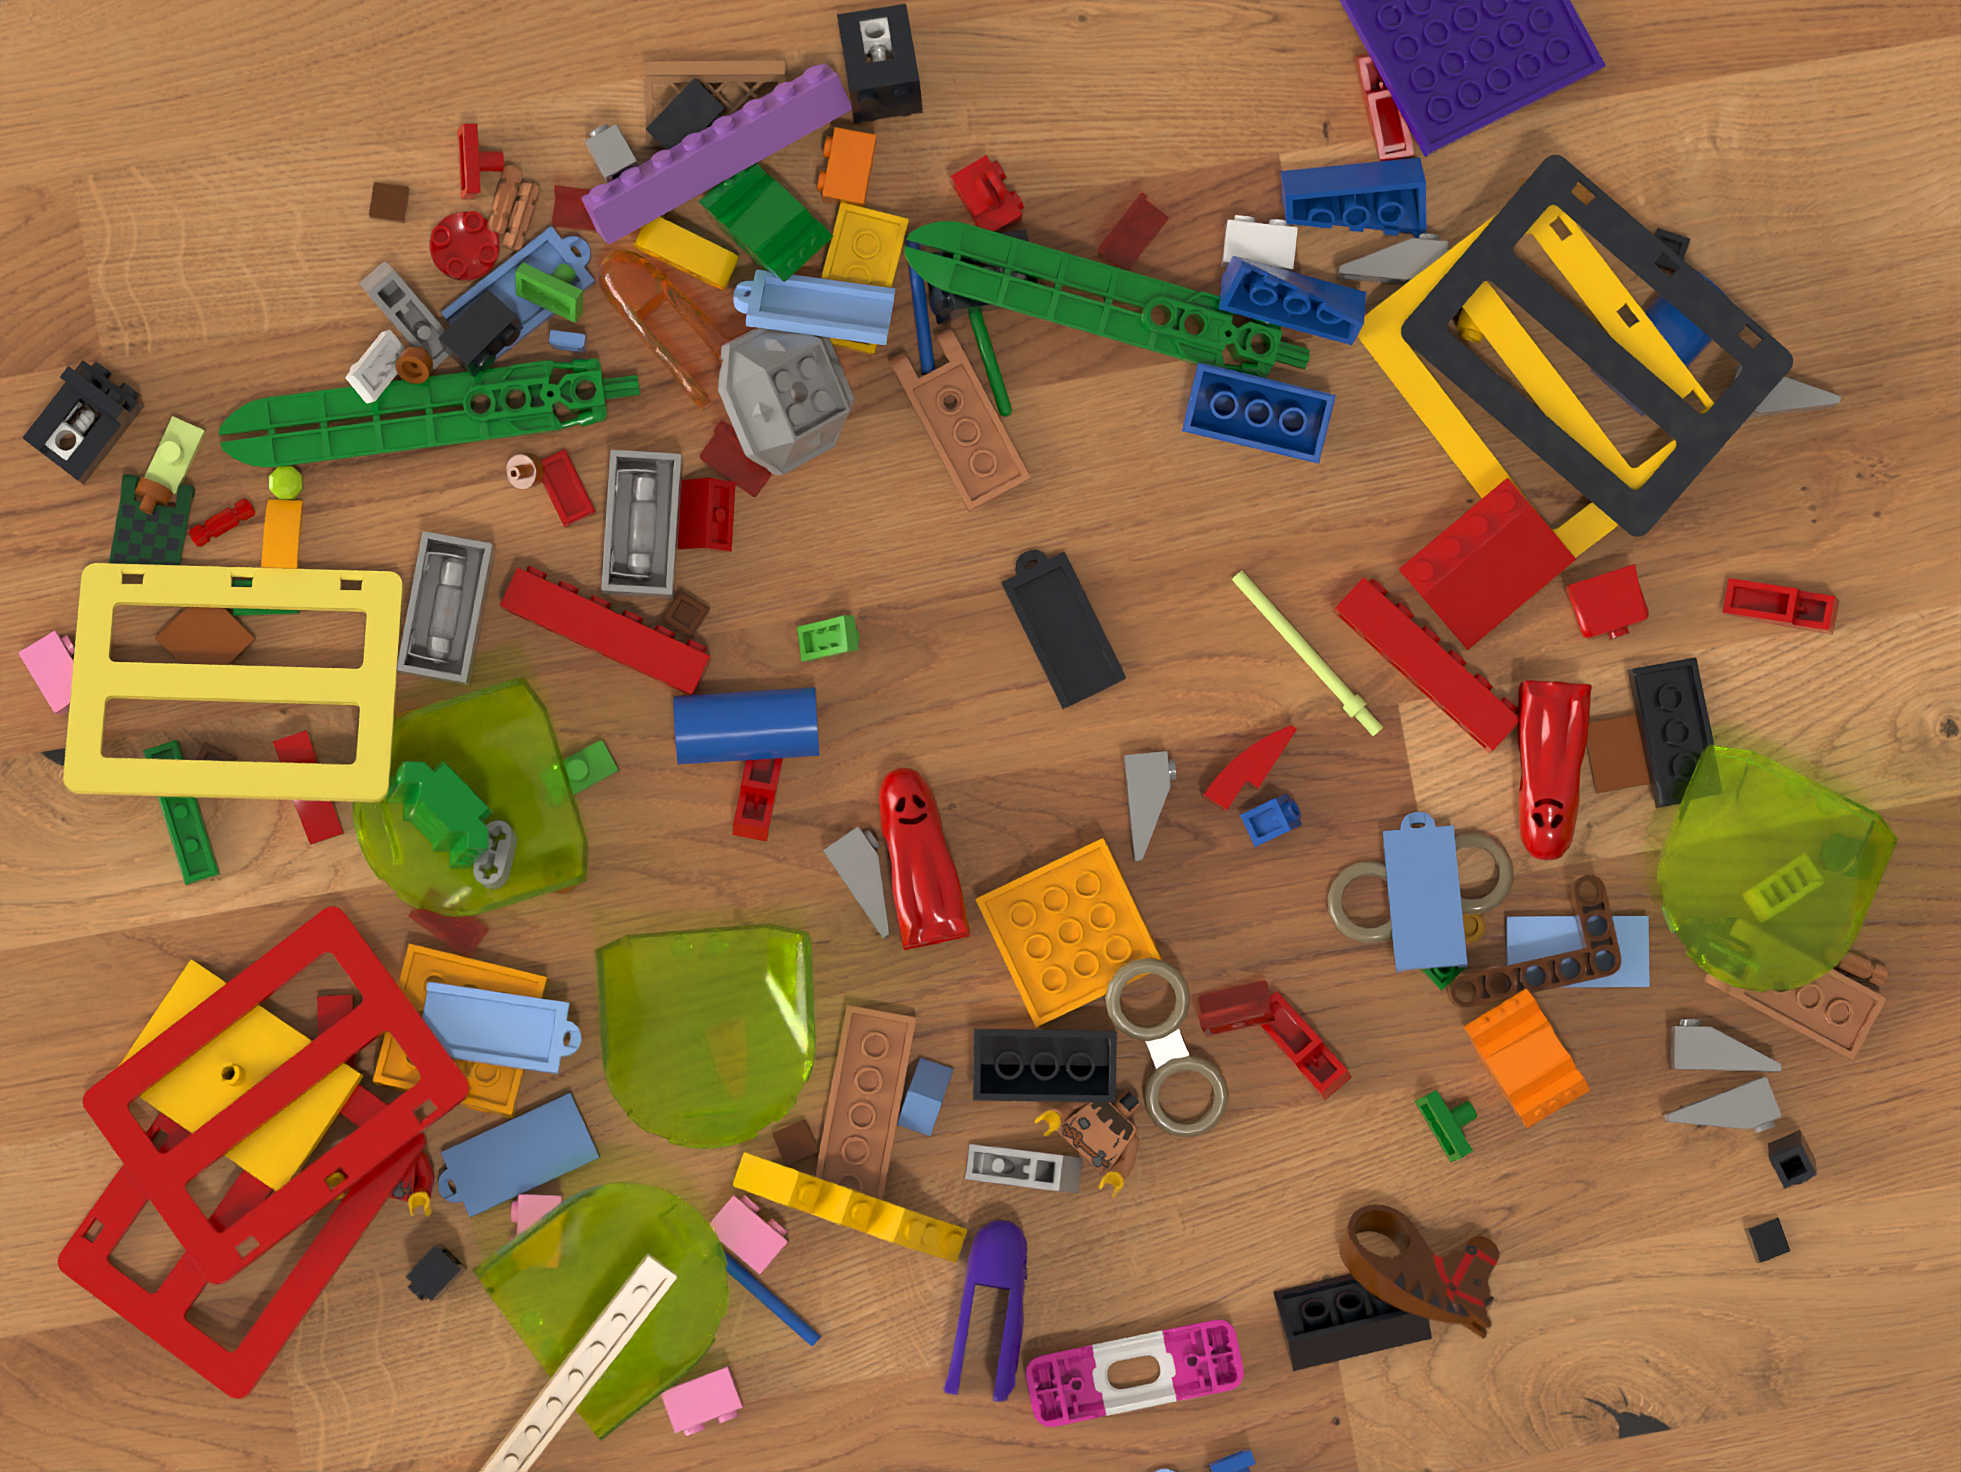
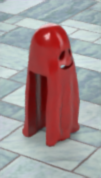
[1518,680,1592,861]
[879,768,970,951]

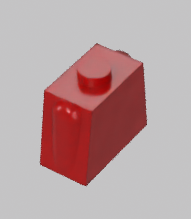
[1564,564,1649,640]

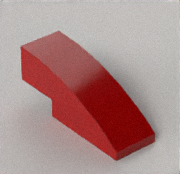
[1354,53,1415,161]
[1722,578,1839,635]
[1202,725,1297,812]
[273,730,344,845]
[732,758,784,842]
[1250,991,1352,1100]

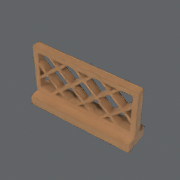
[644,60,786,146]

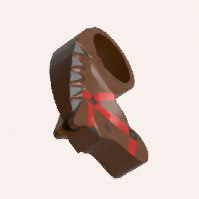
[1339,1204,1499,1338]

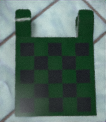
[109,474,195,565]

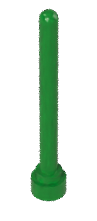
[968,312,1012,417]

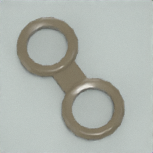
[1327,832,1514,943]
[1105,958,1229,1138]

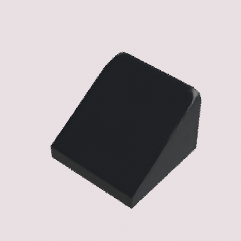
[1745,1217,1790,1263]

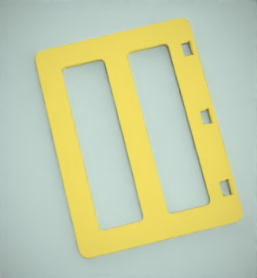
[63,563,403,802]

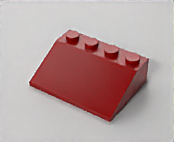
[1399,477,1576,650]

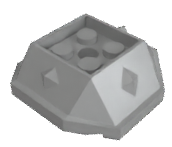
[718,328,855,476]

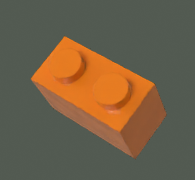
[817,127,877,208]

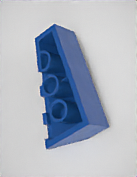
[1281,158,1427,238]
[1219,256,1366,345]

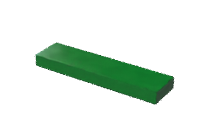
[143,740,221,885]

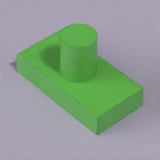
[516,263,583,323]
[797,615,860,662]
[540,739,619,805]

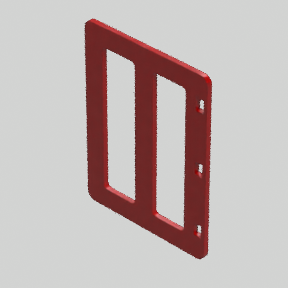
[82,906,471,1285]
[58,1070,427,1399]

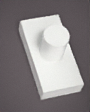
[345,330,405,404]

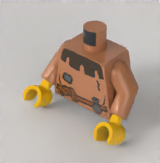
[1035,1090,1141,1198]

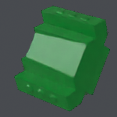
[699,163,833,282]
[386,760,493,869]

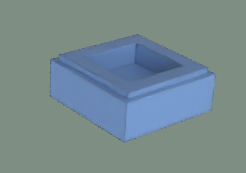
[549,330,588,353]

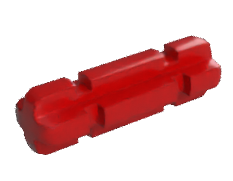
[189,498,256,547]

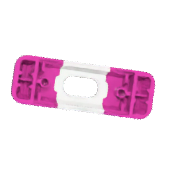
[1026,1320,1244,1427]

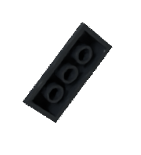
[973,1028,1117,1103]
[1273,1274,1432,1371]

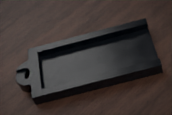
[1001,550,1126,710]

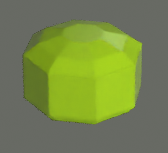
[269,466,304,500]

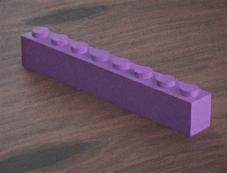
[581,63,852,245]

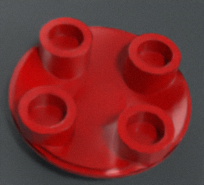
[430,211,500,281]

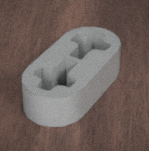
[474,820,517,889]

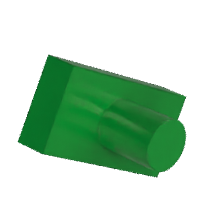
[1414,1089,1477,1162]

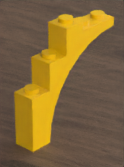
[732,1152,968,1263]

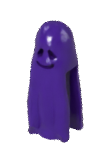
[943,1219,1028,1403]

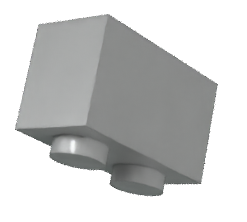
[585,124,638,184]

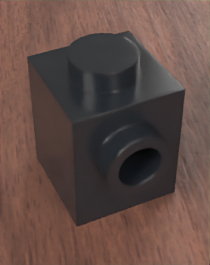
[1768,1130,1817,1189]

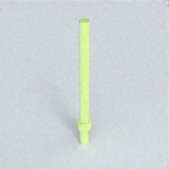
[1232,571,1384,737]

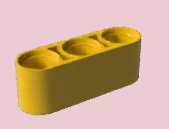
[633,217,740,290]

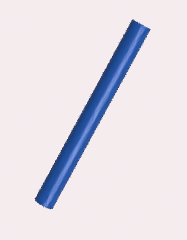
[905,235,935,375]
[705,1242,821,1347]

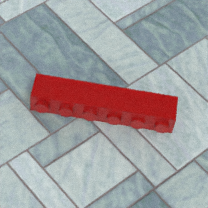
[499,566,712,695]
[1333,577,1520,754]

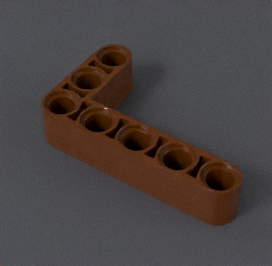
[1448,875,1622,1008]

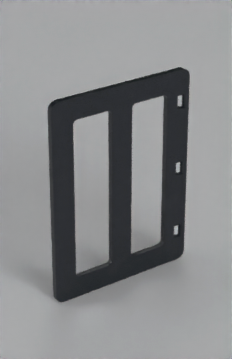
[1401,155,1793,537]

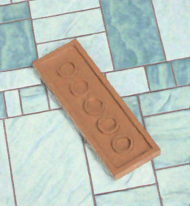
[808,1005,917,1218]

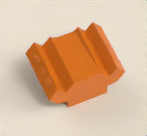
[1463,988,1590,1128]

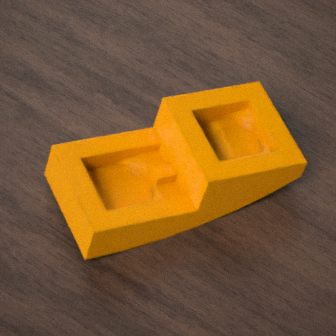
[261,499,303,569]

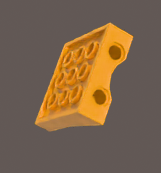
[975,838,1164,1027]
[373,944,548,1119]

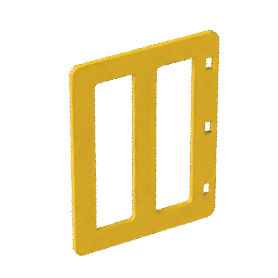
[1357,205,1730,558]

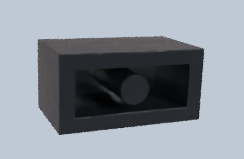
[646,78,726,150]
[438,289,523,377]
[405,1244,467,1301]

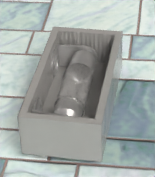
[601,450,683,599]
[396,531,496,686]

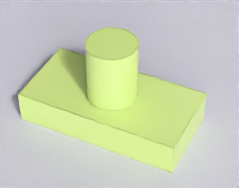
[144,416,206,496]

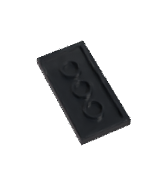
[1627,657,1725,809]

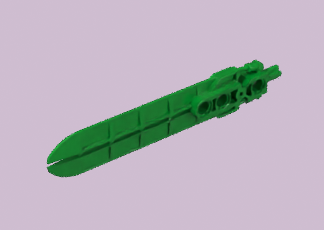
[904,221,1310,378]
[219,358,640,468]

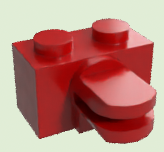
[950,155,1025,233]

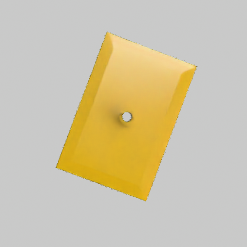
[119,959,364,1191]

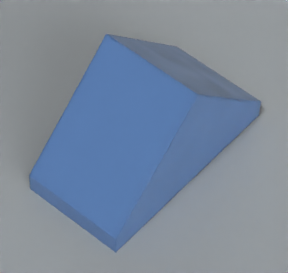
[897,1058,954,1136]

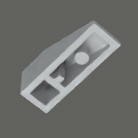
[1337,234,1448,285]
[358,261,449,370]
[1730,363,1841,420]
[1124,751,1176,863]
[823,826,890,939]
[1670,1019,1782,1072]
[1662,1076,1782,1133]
[965,1144,1083,1194]

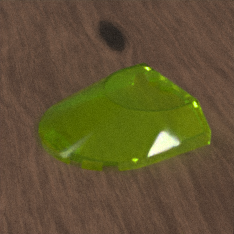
[353,676,588,917]
[1657,745,1898,992]
[595,923,816,1149]
[472,1182,730,1441]

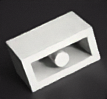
[1221,216,1298,272]

